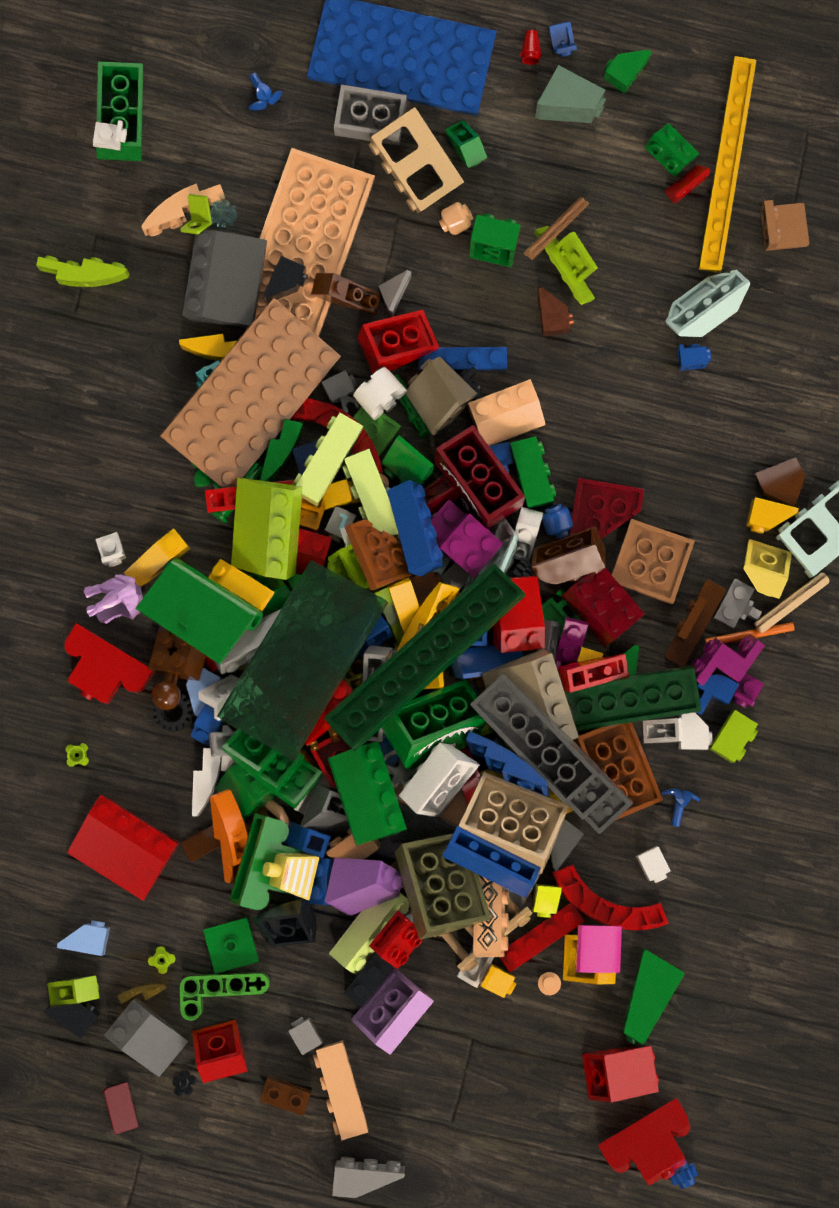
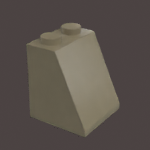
[406,356,477,435]

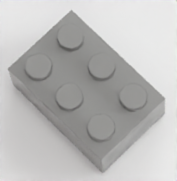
[334,85,407,146]

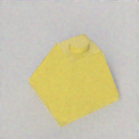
[744,539,792,599]

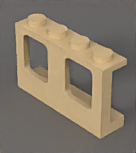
[369,107,464,213]

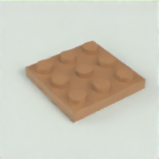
[612,519,695,604]

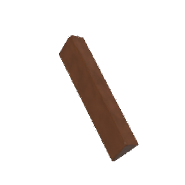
[181,806,270,863]

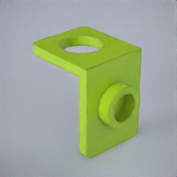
[180,194,212,234]

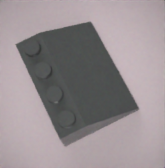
[182,230,267,327]

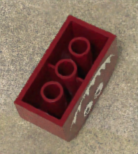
[435,425,525,529]

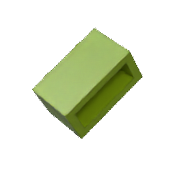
[709,710,758,763]

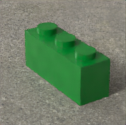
[510,436,556,509]

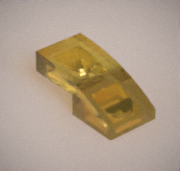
[117,983,168,1004]

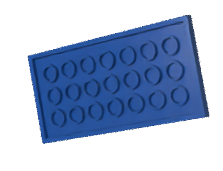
[307,0,497,116]

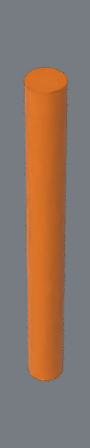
[705,622,794,645]

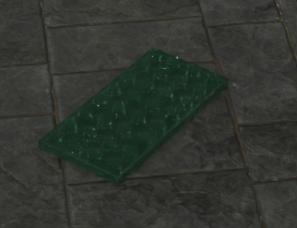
[217,560,388,761]

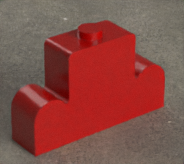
[65,623,155,704]
[598,1098,691,1185]

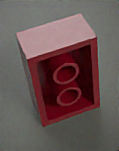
[561,568,645,647]

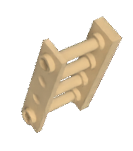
[434,896,533,972]

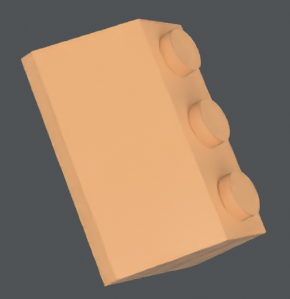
[468,379,546,446]

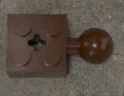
[148,626,206,710]

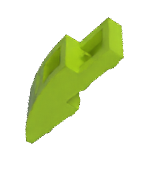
[36,256,129,287]

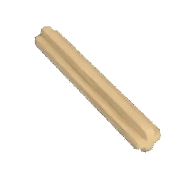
[755,572,829,633]

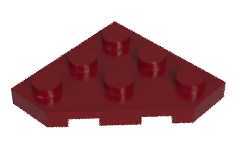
[569,478,644,539]

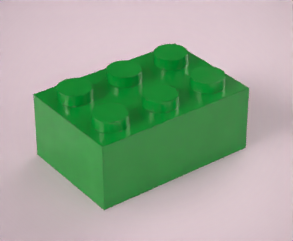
[469,214,521,268]

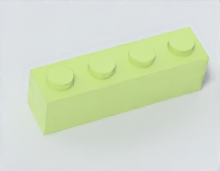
[292,413,363,506]
[342,449,399,538]
[329,892,410,975]

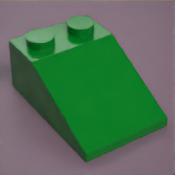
[382,435,433,487]

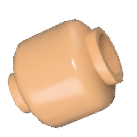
[439,202,473,235]

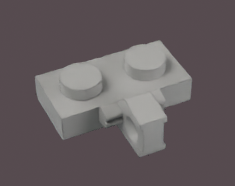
[714,579,762,629]

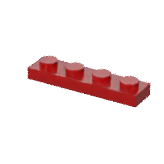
[500,903,585,973]

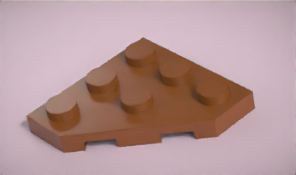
[344,519,415,591]

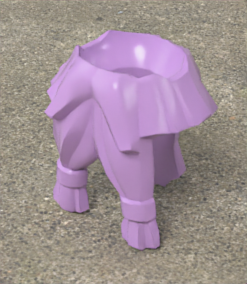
[84,574,143,624]

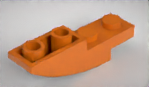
[210,789,248,884]

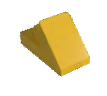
[322,479,361,510]

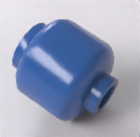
[542,504,573,538]

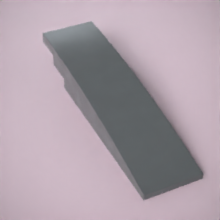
[470,673,633,834]

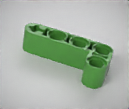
[180,972,271,1021]

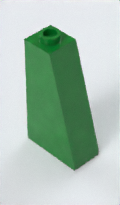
[622,948,685,1045]

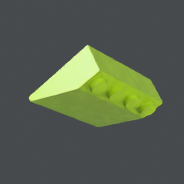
[231,478,302,580]

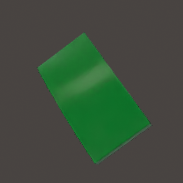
[222,715,323,808]

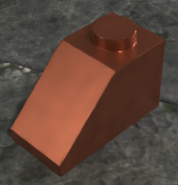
[537,288,573,336]

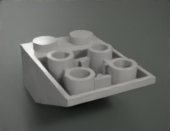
[332,1157,405,1198]

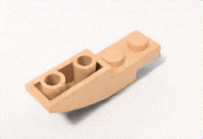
[141,184,225,236]

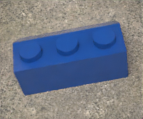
[448,640,523,679]

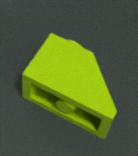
[47,976,99,1006]

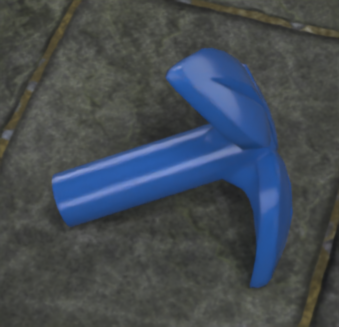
[248,73,283,111]
[661,788,700,827]

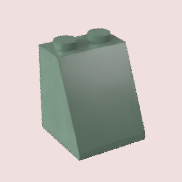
[535,65,606,123]

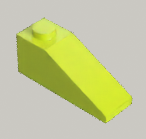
[532,884,561,918]

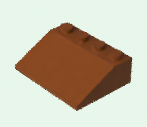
[573,722,663,820]

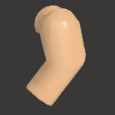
[264,799,290,825]

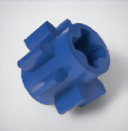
[670,1160,699,1189]

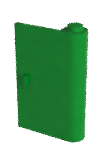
[135,558,263,665]

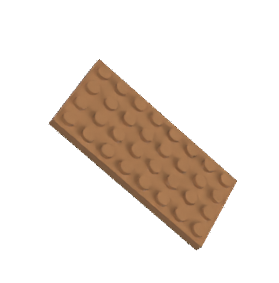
[160,298,341,488]

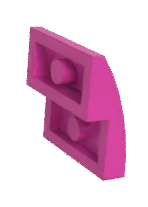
[576,925,622,973]

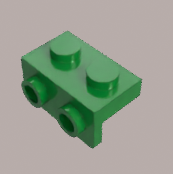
[645,123,699,177]

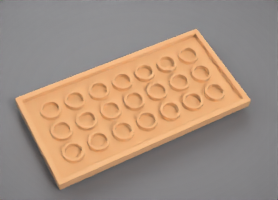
[255,148,375,337]

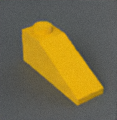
[124,529,190,588]
[208,559,275,611]

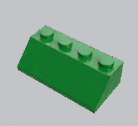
[328,742,407,846]

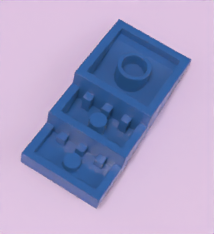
[466,732,550,797]

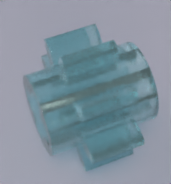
[210,200,237,228]

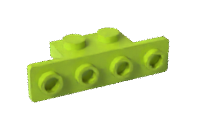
[534,226,598,305]

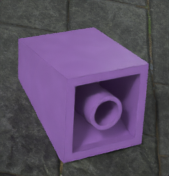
[325,858,403,915]

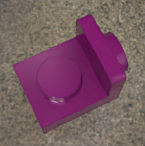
[733,673,764,709]

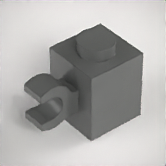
[322,370,359,413]

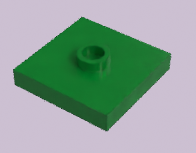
[203,917,259,974]

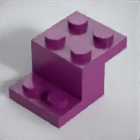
[431,500,503,578]
[691,634,765,686]

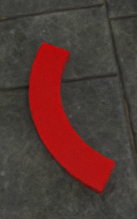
[290,398,383,474]
[551,864,669,930]

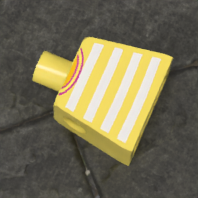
[262,853,319,900]

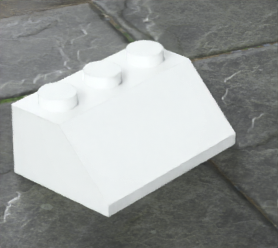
[399,743,479,817]

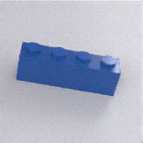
[387,480,443,577]
[442,826,541,898]

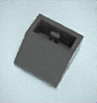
[300,783,350,837]

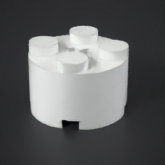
[353,367,407,420]

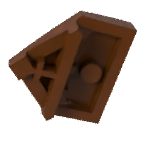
[755,457,805,507]

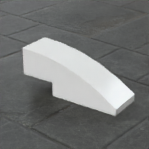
[192,748,222,816]

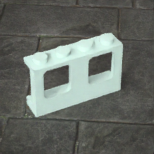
[775,480,839,579]

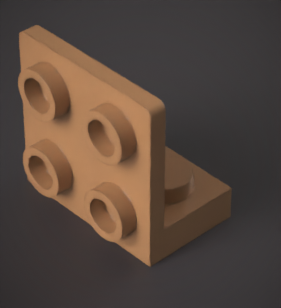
[760,200,809,251]

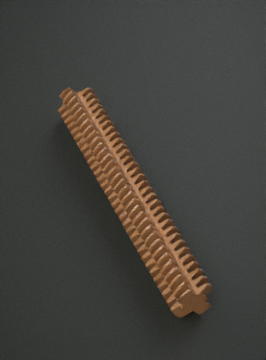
[524,197,589,260]

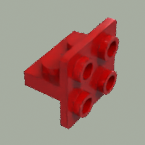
[369,910,423,969]

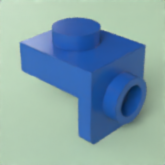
[548,21,577,57]

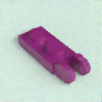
[555,617,588,667]

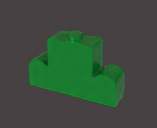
[229,813,304,910]

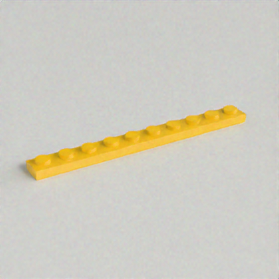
[699,56,756,273]

